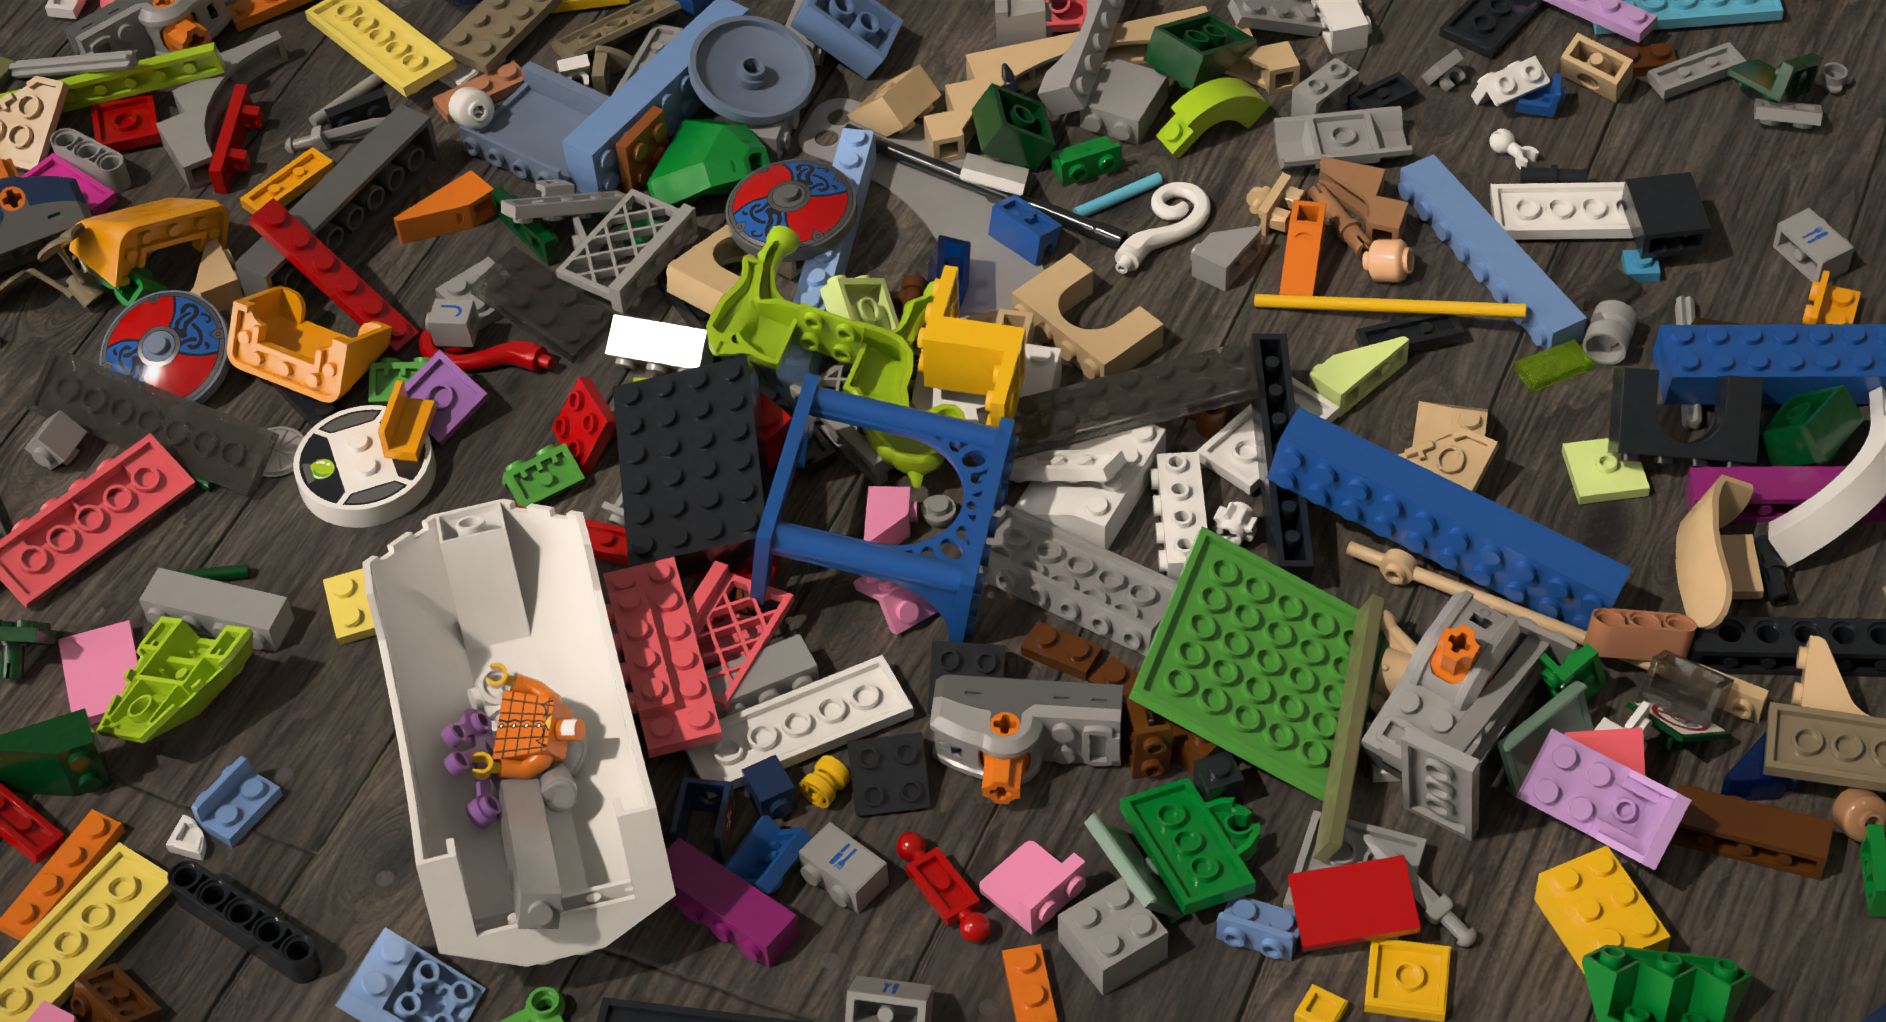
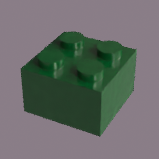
[971,83,1056,172]
[1758,385,1865,466]

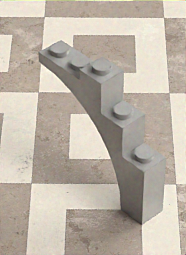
[156,31,288,190]

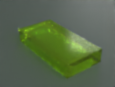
[1514,339,1592,392]

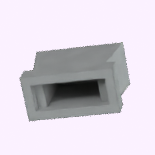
[995,0,1052,48]

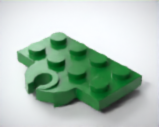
[1119,777,1261,915]

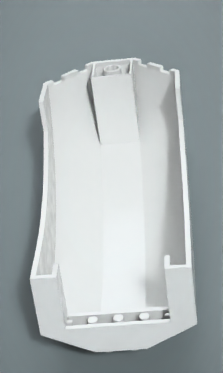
[362,499,676,967]

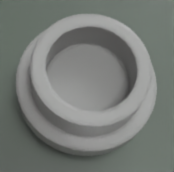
[921,495,956,528]

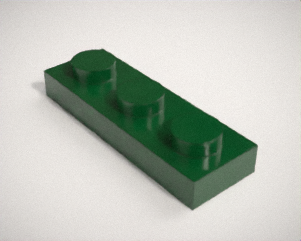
[491,186,560,267]

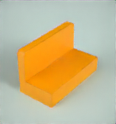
[378,380,437,462]

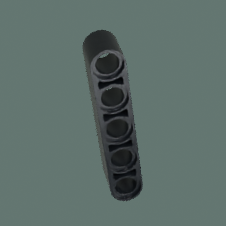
[167,860,322,984]

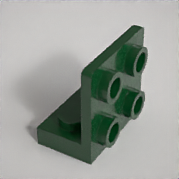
[1727,53,1824,103]

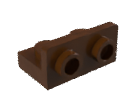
[1123,698,1173,779]
[71,963,162,1022]

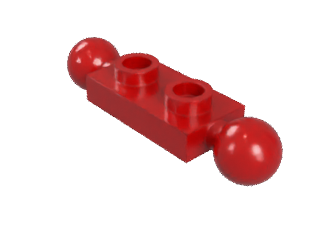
[896,831,991,943]

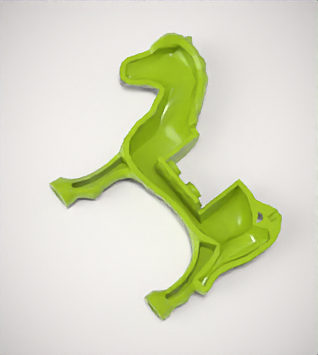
[706,225,966,489]

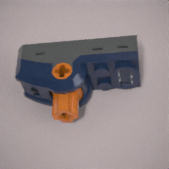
[0,158,92,275]

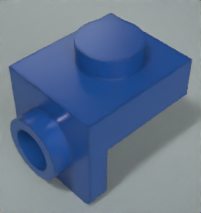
[1515,73,1566,117]

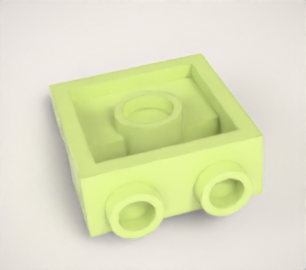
[820,275,899,331]

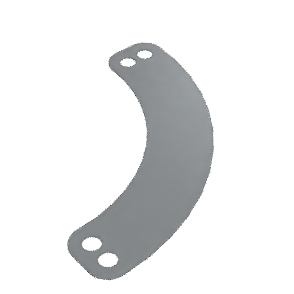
[798,98,1044,346]

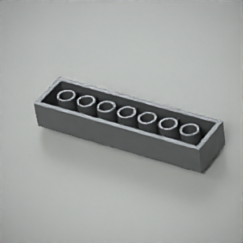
[235,104,441,298]

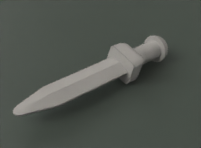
[285,117,385,154]
[1363,834,1477,947]

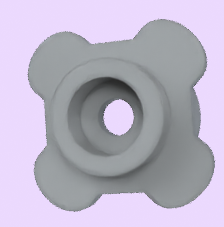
[1814,62,1852,93]

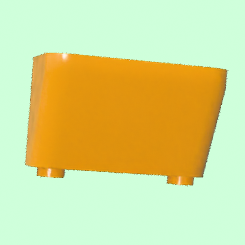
[69,197,230,288]
[227,285,392,403]

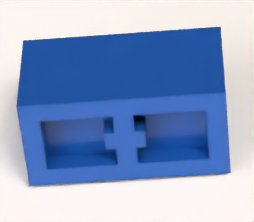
[988,194,1063,266]

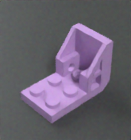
[1516,728,1692,870]

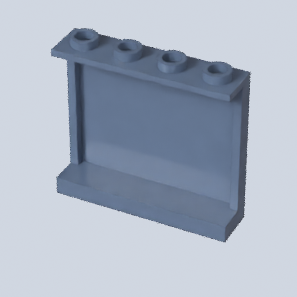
[459,61,609,184]

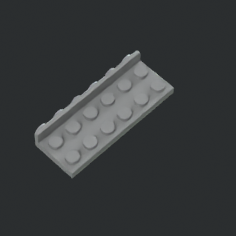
[979,504,1177,656]

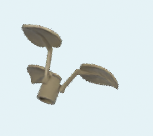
[0,223,106,309]

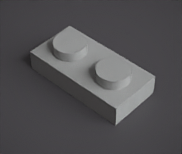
[1754,98,1823,129]

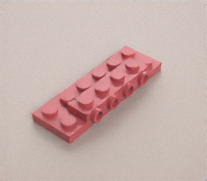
[0,433,195,609]
[603,557,723,758]

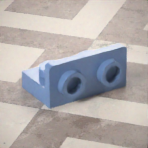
[191,756,283,848]
[1216,896,1300,961]

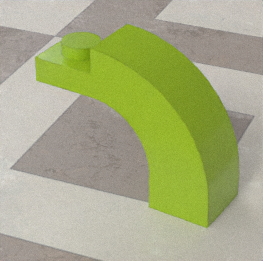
[1156,77,1270,159]

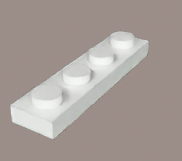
[1008,450,1126,483]

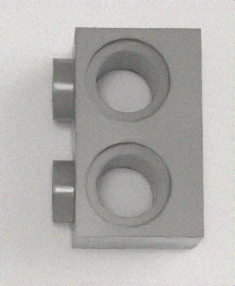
[1291,58,1359,116]

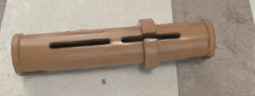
[1308,183,1373,259]

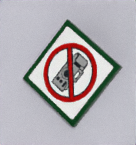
[1626,698,1732,750]

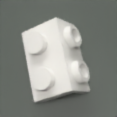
[1471,56,1550,107]

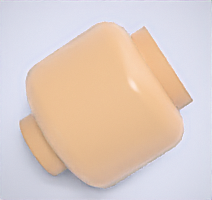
[1363,239,1414,283]

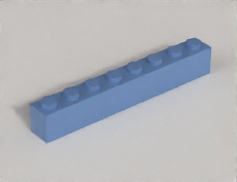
[1398,154,1587,356]

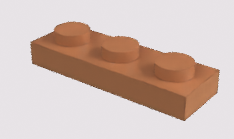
[432,61,524,124]

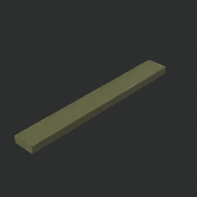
[1313,594,1385,863]

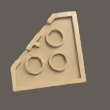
[0,76,69,171]
[1398,428,1499,492]

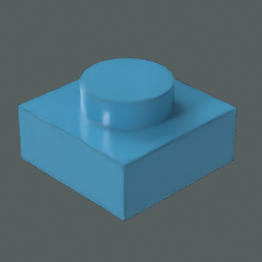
[1621,250,1661,283]

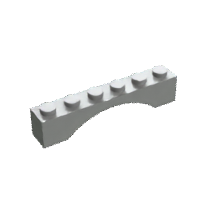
[1038,0,1126,116]

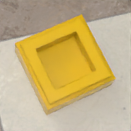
[1294,984,1348,1022]

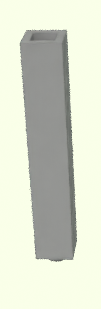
[499,778,562,929]

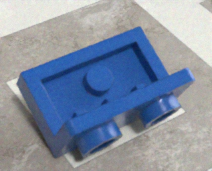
[723,815,812,895]

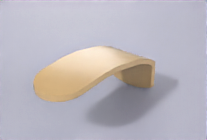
[1676,474,1754,629]

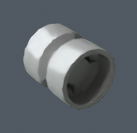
[1582,300,1638,365]

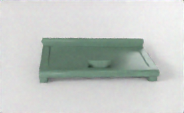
[1497,680,1594,798]
[1084,813,1185,923]

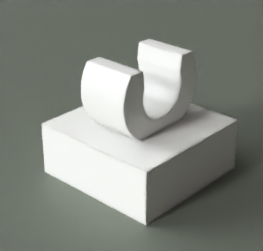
[557,54,590,87]

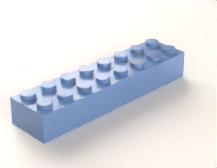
[562,0,750,193]

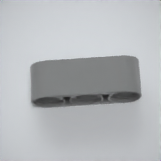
[50,128,131,194]

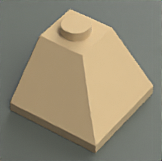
[1412,401,1488,447]

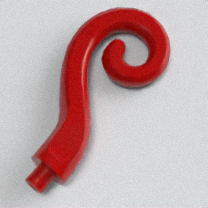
[419,328,555,372]

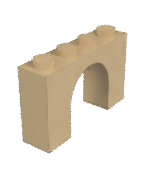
[666,225,805,315]
[1012,253,1164,388]

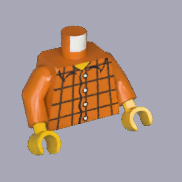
[472,662,586,780]

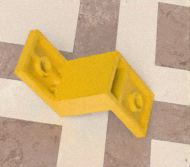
[917,265,1026,427]

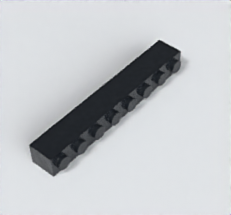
[1246,333,1314,583]

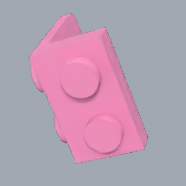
[853,575,939,635]
[979,841,1086,935]

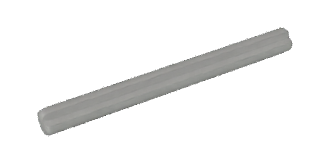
[9,50,139,79]

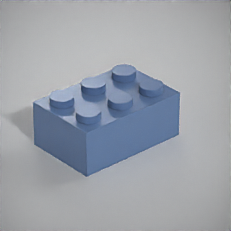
[790,0,904,79]

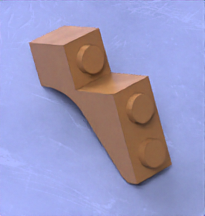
[1319,157,1408,241]

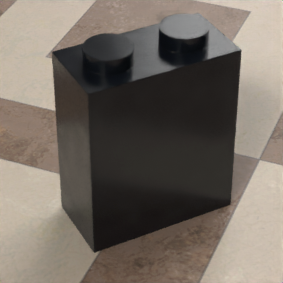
[1621,172,1711,259]

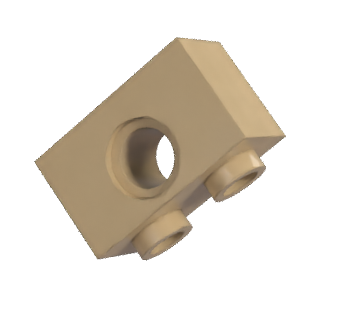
[1561,33,1633,103]

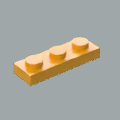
[240,147,335,215]

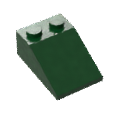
[1143,12,1257,90]
[0,708,112,797]

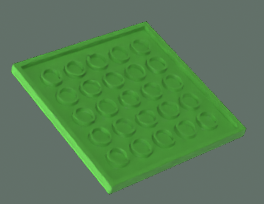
[1128,526,1389,801]

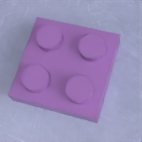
[405,350,489,445]

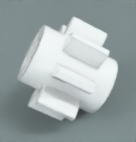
[1213,502,1258,545]

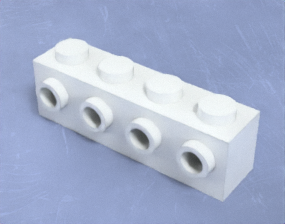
[1150,452,1208,581]

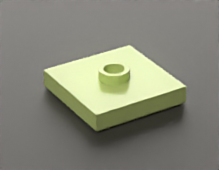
[1562,438,1650,504]

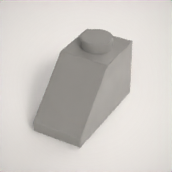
[1190,226,1262,291]

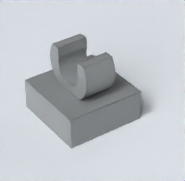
[1421,48,1465,92]

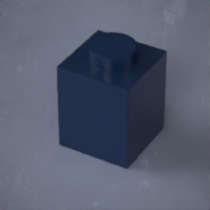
[741,754,798,820]

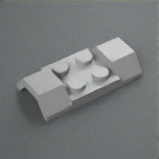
[1274,106,1413,170]

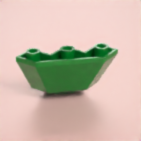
[647,119,771,208]
[1582,945,1753,1022]

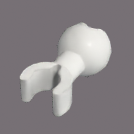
[1489,129,1539,169]

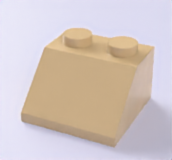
[847,64,941,137]

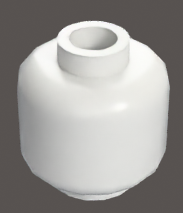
[449,87,495,130]

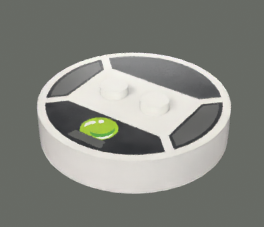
[293,405,436,528]

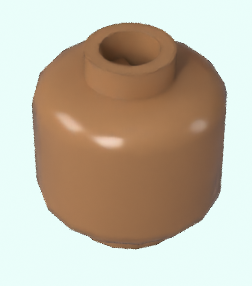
[1832,787,1886,842]

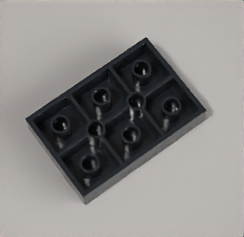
[613,355,776,578]

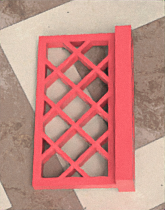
[687,561,795,711]

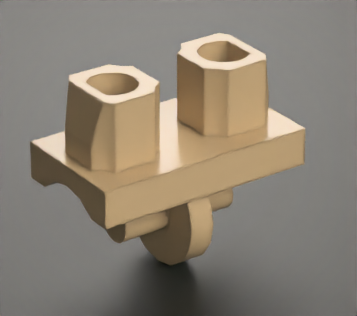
[1246,173,1305,237]

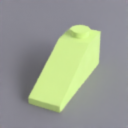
[1308,336,1409,418]

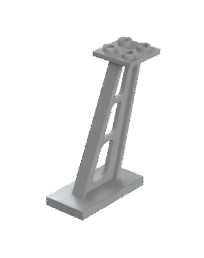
[1401,613,1577,841]

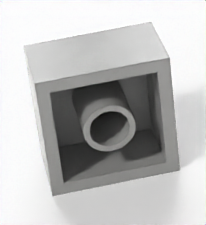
[1058,878,1168,996]

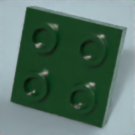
[0,620,63,679]

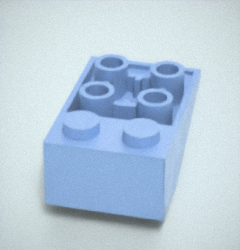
[335,927,486,1022]

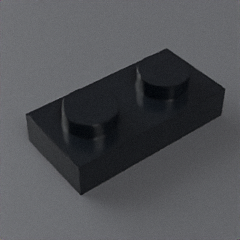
[1347,72,1418,110]
[324,88,391,130]

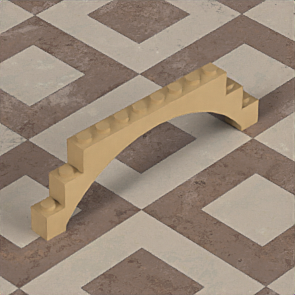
[923,6,1300,162]

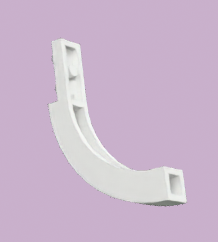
[1768,386,1886,567]

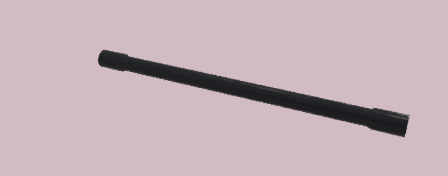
[844,123,1128,249]

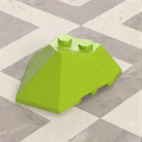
[96,616,253,743]

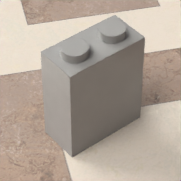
[1080,57,1169,145]

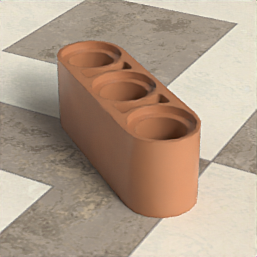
[1583,608,1697,663]

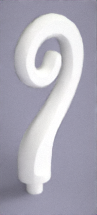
[1115,182,1211,274]

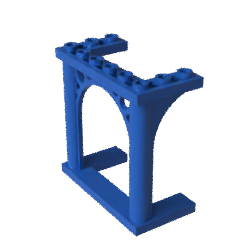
[750,373,1019,642]

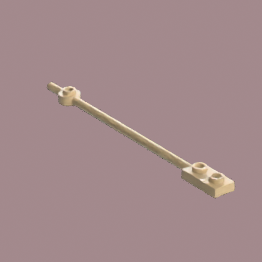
[1346,541,1769,723]

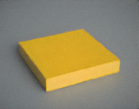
[1364,938,1451,1022]

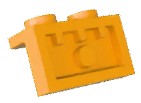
[1802,270,1861,324]

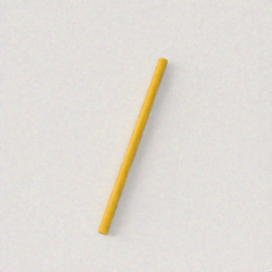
[1254,294,1527,318]

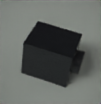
[1193,751,1244,806]

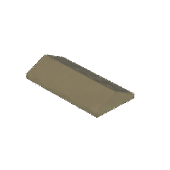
[550,0,682,59]

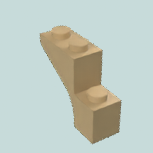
[190,238,244,311]
[1791,635,1869,716]

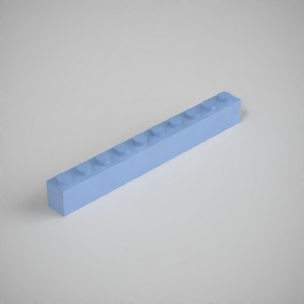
[776,128,877,393]

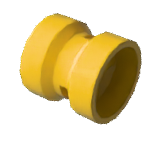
[799,755,851,808]

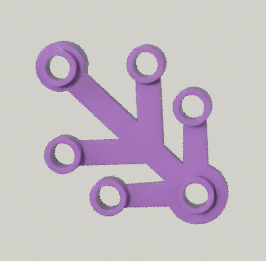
[441,708,502,829]

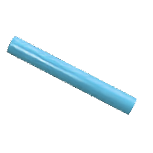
[1073,172,1163,217]

